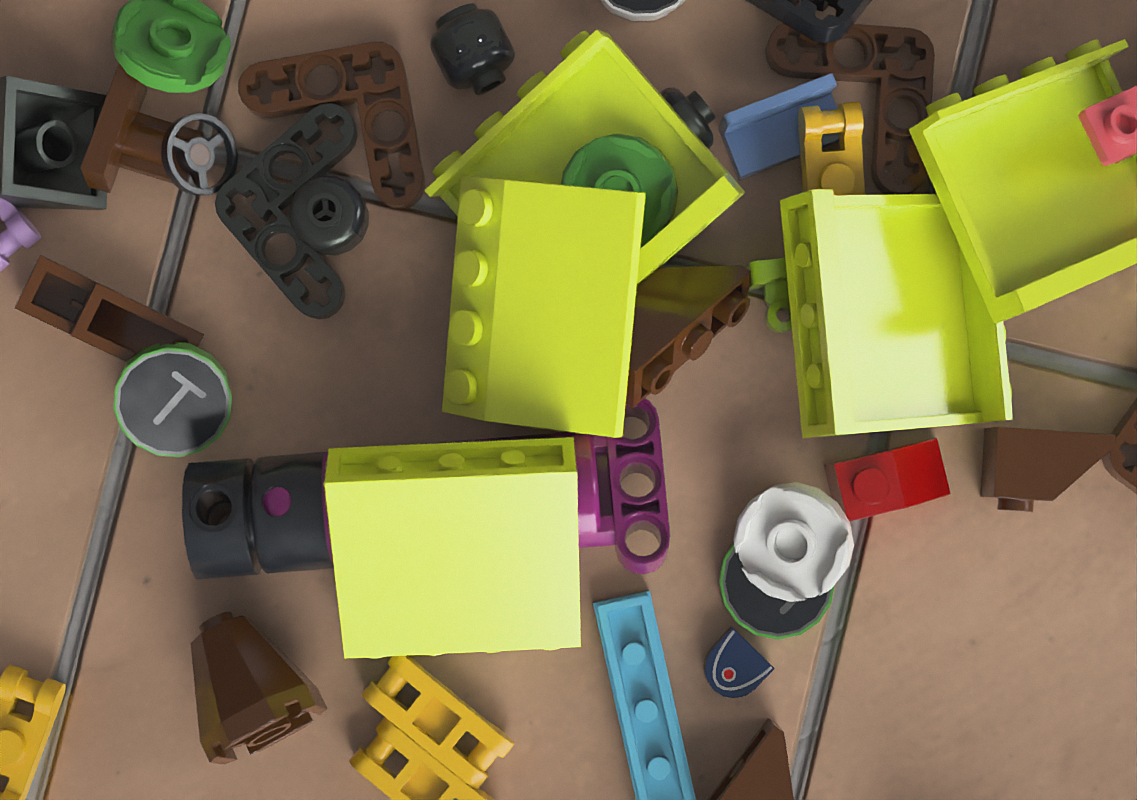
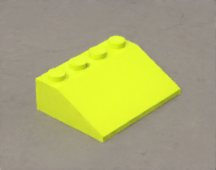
[442,176,645,438]

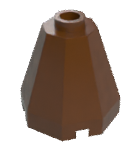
[191,612,328,765]

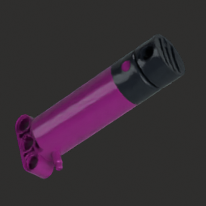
[182,399,670,579]

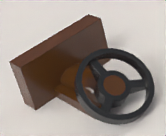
[80,63,238,196]

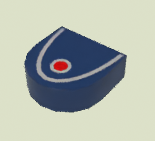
[703,626,775,698]

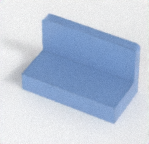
[718,73,839,180]

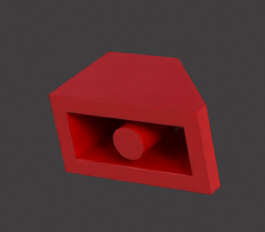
[824,438,951,521]

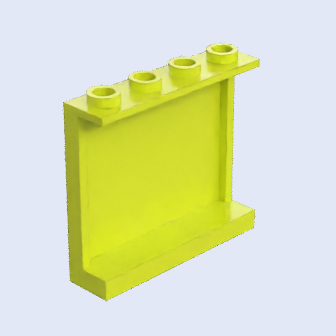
[424,30,746,286]
[909,39,1137,324]
[780,189,1013,438]
[325,437,581,659]

